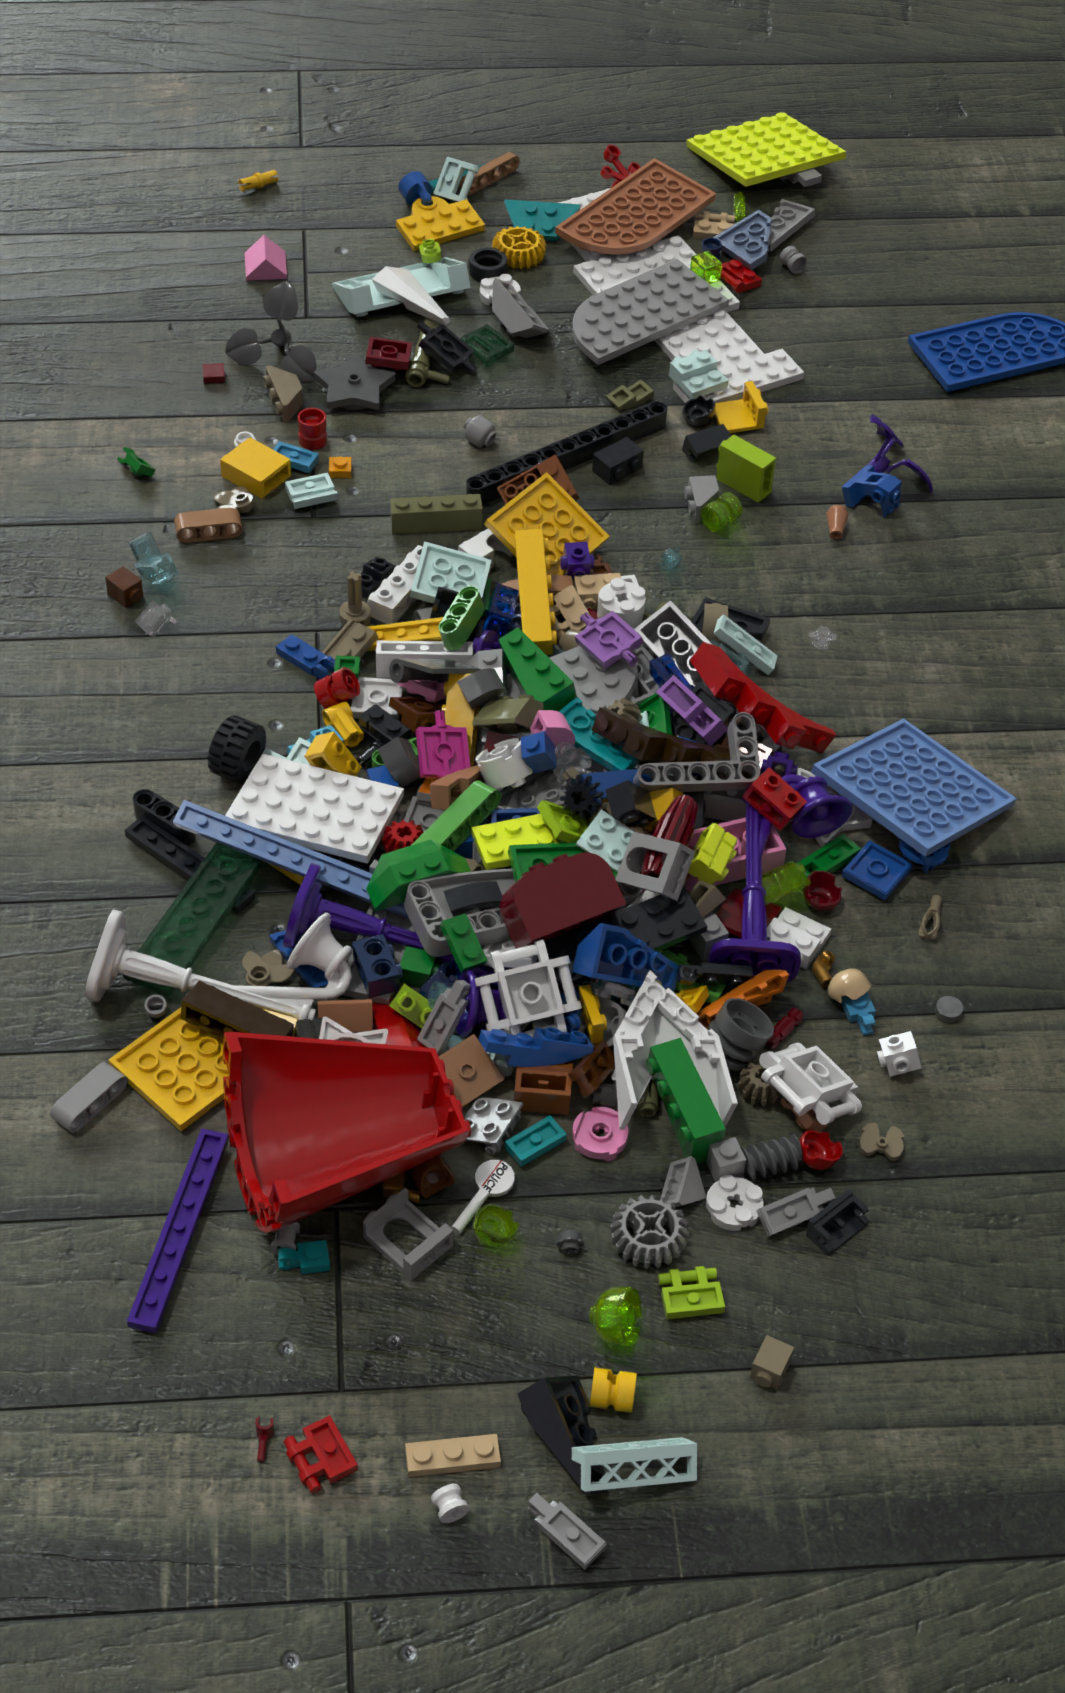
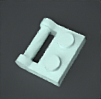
[433,157,480,202]

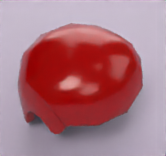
[799,1130,843,1170]

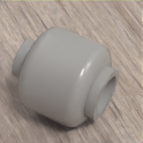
[464,415,497,448]

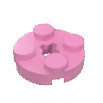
[572,1107,629,1161]

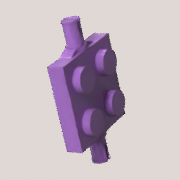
[575,611,643,669]

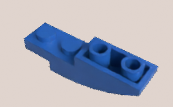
[478,1027,594,1067]

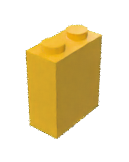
[220,437,291,499]

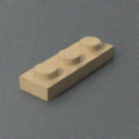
[405,1434,501,1477]

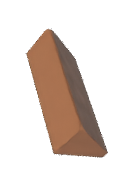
[318,999,373,1033]

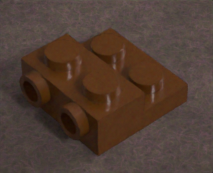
[389,696,443,735]

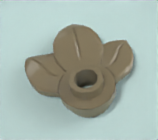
[213,487,254,513]
[242,949,295,986]

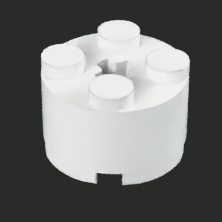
[597,578,646,629]
[475,738,533,791]

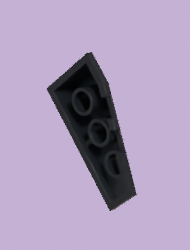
[517,1375,609,1496]

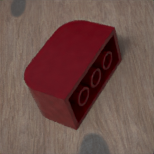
[500,852,626,949]

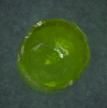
[473,1204,519,1247]

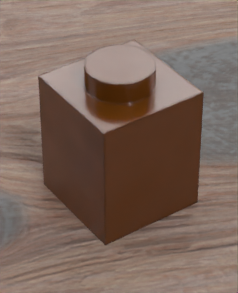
[105,566,144,608]

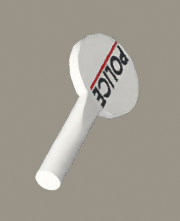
[451,1160,514,1234]

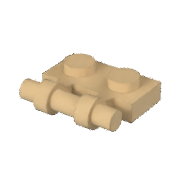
[693,211,735,239]
[549,585,591,640]

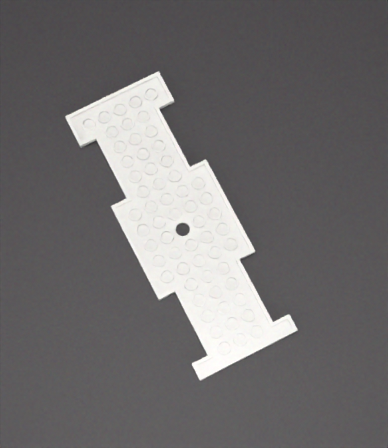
[559,188,804,407]

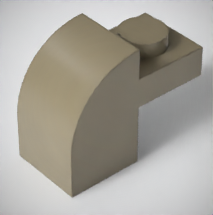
[702,603,728,651]

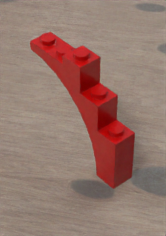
[690,642,836,753]

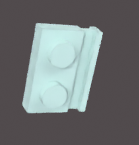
[285,473,338,509]

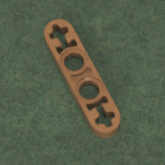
[459,152,520,195]

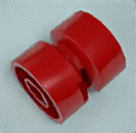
[298,408,327,450]
[314,667,360,708]

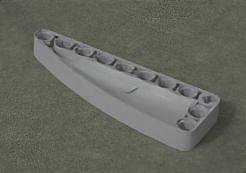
[404,869,642,957]

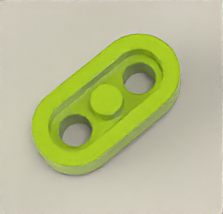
[419,239,442,263]

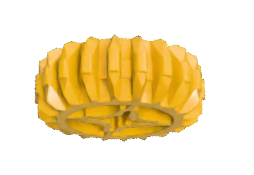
[492,226,546,270]

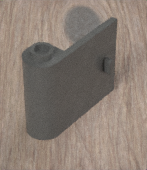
[389,658,481,683]

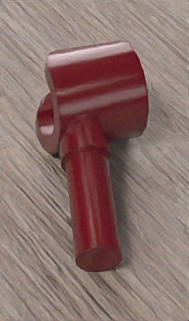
[255,1416,274,1463]

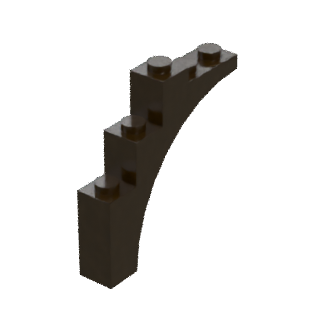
[592,707,750,780]

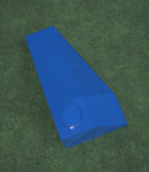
[572,923,679,992]

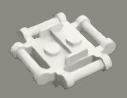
[475,939,582,1037]
[759,1043,862,1125]

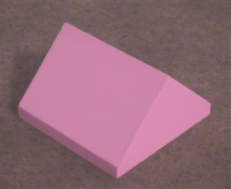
[245,235,287,281]

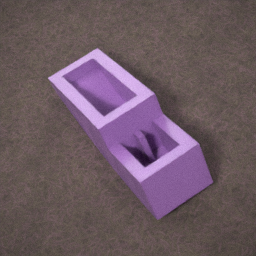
[656,675,728,746]

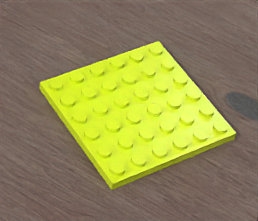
[687,113,846,187]

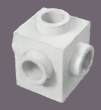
[877,1031,921,1077]

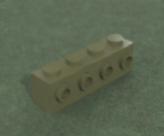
[390,494,482,534]

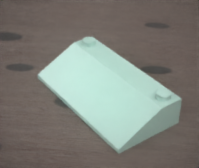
[332,257,471,317]

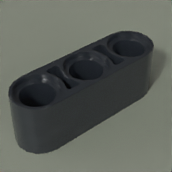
[133,789,196,846]

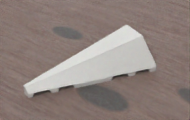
[372,266,450,325]

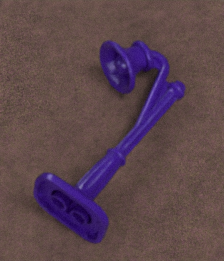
[708,774,852,983]
[283,863,506,1038]

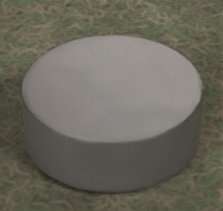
[935,996,963,1023]

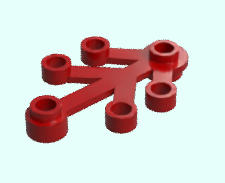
[600,144,641,188]

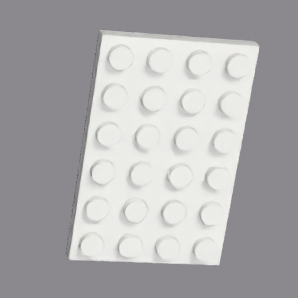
[225,754,404,864]

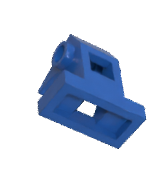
[842,465,902,517]

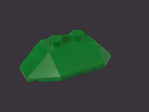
[366,840,471,912]

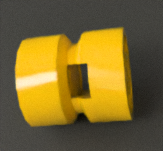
[590,1367,637,1413]

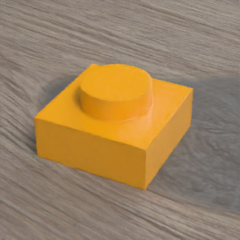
[329,456,352,478]

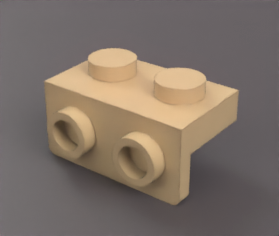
[574,573,621,611]

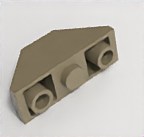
[263,366,303,423]

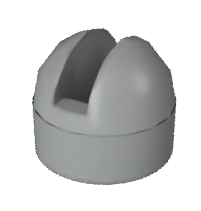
[145,994,167,1018]

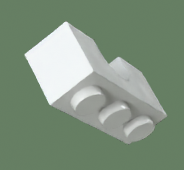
[458,529,514,569]

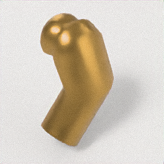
[812,950,835,988]

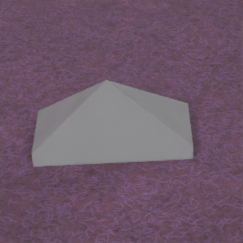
[660,1156,707,1207]

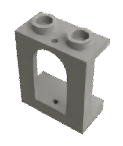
[616,832,695,901]
[363,1188,454,1281]

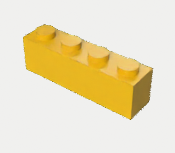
[442,674,480,767]

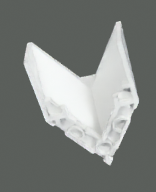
[613,970,738,1130]

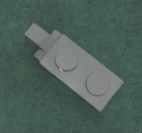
[417,980,471,1055]
[756,1187,835,1237]
[527,1493,607,1570]

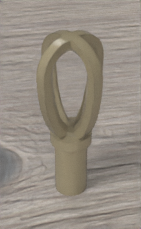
[918,895,942,940]

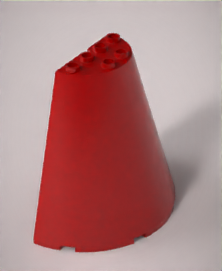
[223,1032,471,1233]

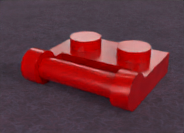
[709,260,762,293]

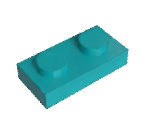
[505,1115,567,1167]

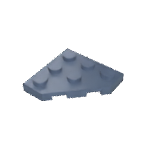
[713,210,772,270]

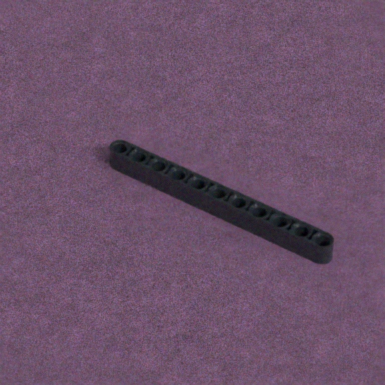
[466,401,668,505]

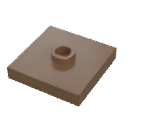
[439,1034,505,1108]

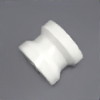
[431,1484,469,1523]

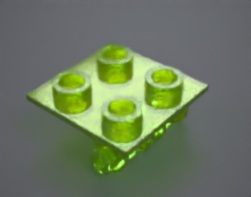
[762,860,811,905]

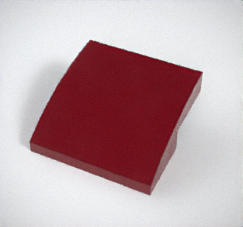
[716,888,782,938]

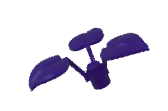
[867,414,933,493]

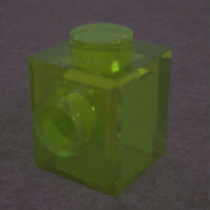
[690,251,722,284]

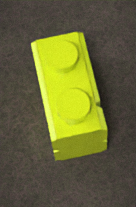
[688,823,737,885]

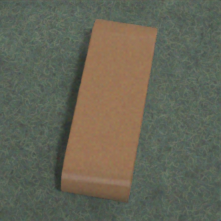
[174,508,243,543]

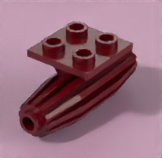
[639,795,698,887]

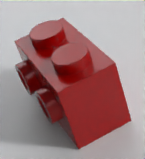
[742,767,807,831]

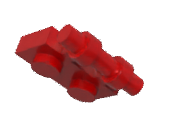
[283,1415,358,1494]

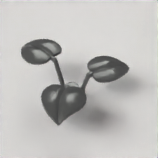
[225,281,316,382]

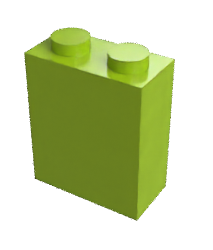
[716,434,776,503]

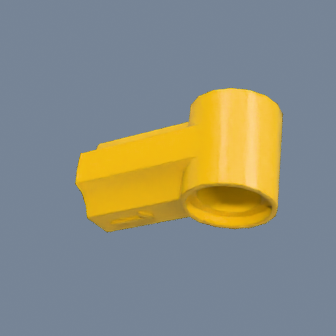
[322,701,364,748]

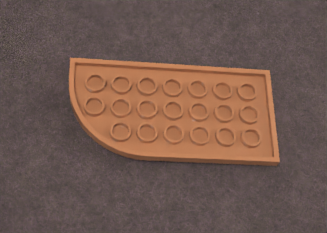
[555,158,716,255]

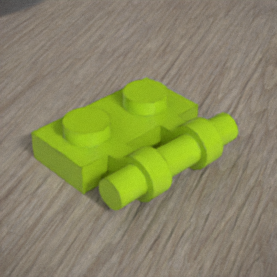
[658,1266,725,1319]

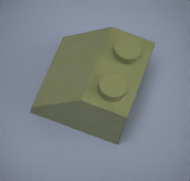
[472,695,543,734]

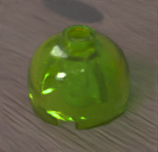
[589,1286,642,1346]

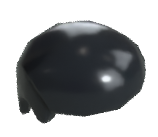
[682,395,716,426]

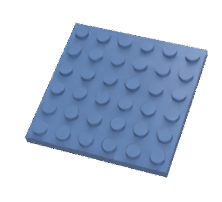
[811,718,1017,857]

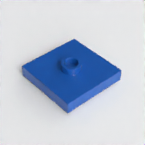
[842,840,913,900]

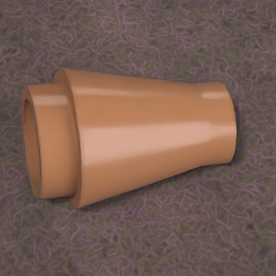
[826,505,849,539]

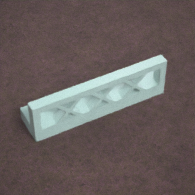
[572,1437,697,1492]

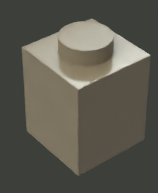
[750,1335,794,1390]

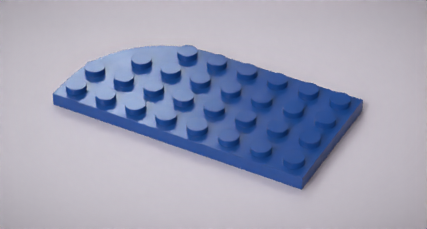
[908,312,1065,392]

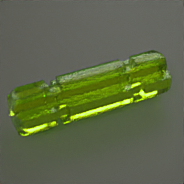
[733,192,745,222]

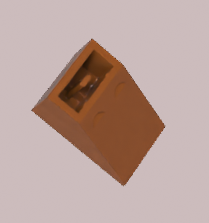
[497,454,580,504]
[514,1060,573,1115]

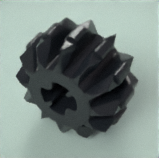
[559,774,604,819]

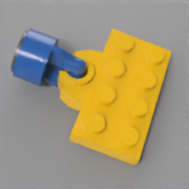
[396,171,485,251]

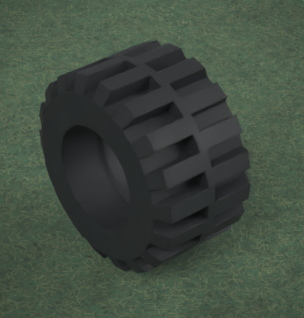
[208,715,266,784]

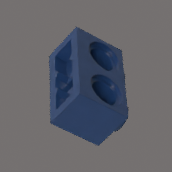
[352,934,403,999]

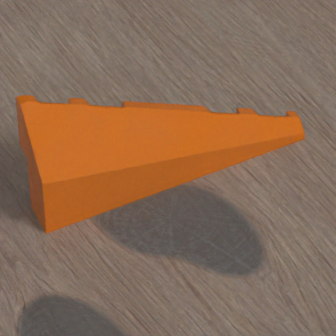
[697,969,789,1029]

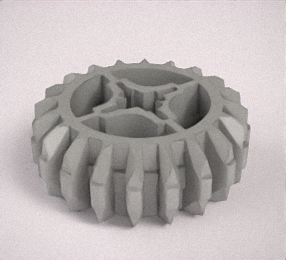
[610,1194,689,1270]

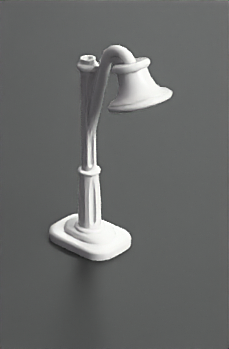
[85,909,352,1026]

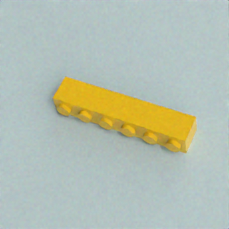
[515,529,557,655]

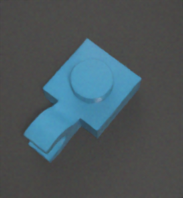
[841,992,876,1035]

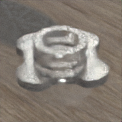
[809,626,837,649]

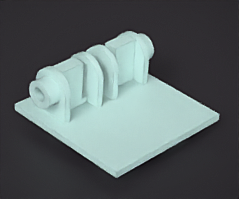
[576,809,634,873]

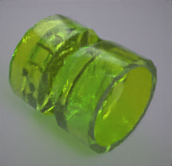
[700,492,743,533]

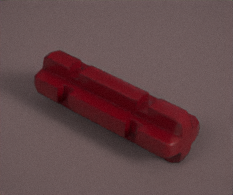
[765,1008,804,1050]

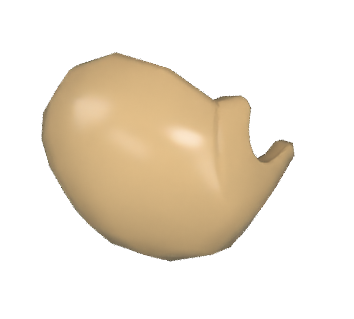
[828,968,871,1003]

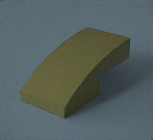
[606,379,655,410]

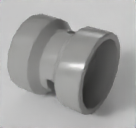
[780,246,808,274]

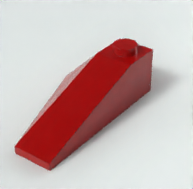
[372,999,427,1048]

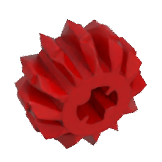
[382,819,424,853]

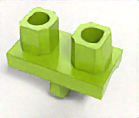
[389,984,435,1028]

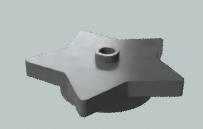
[314,354,395,410]

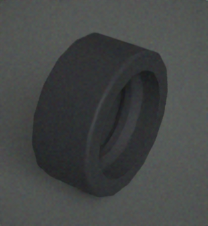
[469,247,508,282]

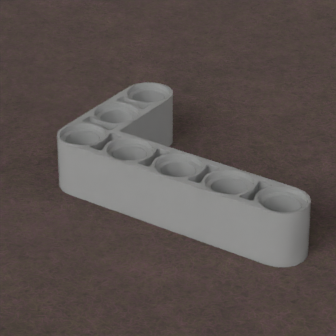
[633,712,760,792]

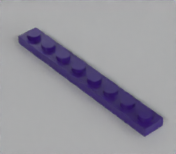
[127,1128,229,1334]

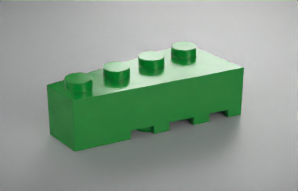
[499,628,577,712]
[646,1038,726,1164]

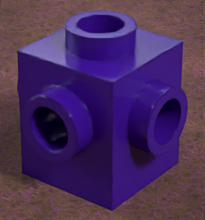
[560,542,594,579]
[760,751,798,777]

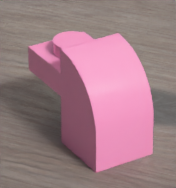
[530,710,575,757]

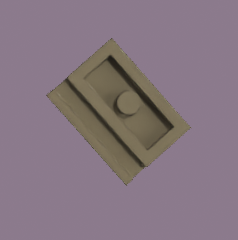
[322,618,378,659]

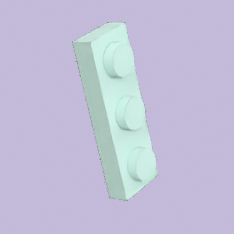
[714,614,777,675]

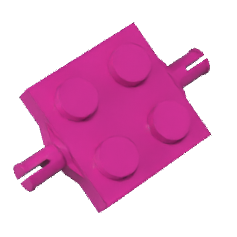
[416,710,471,779]

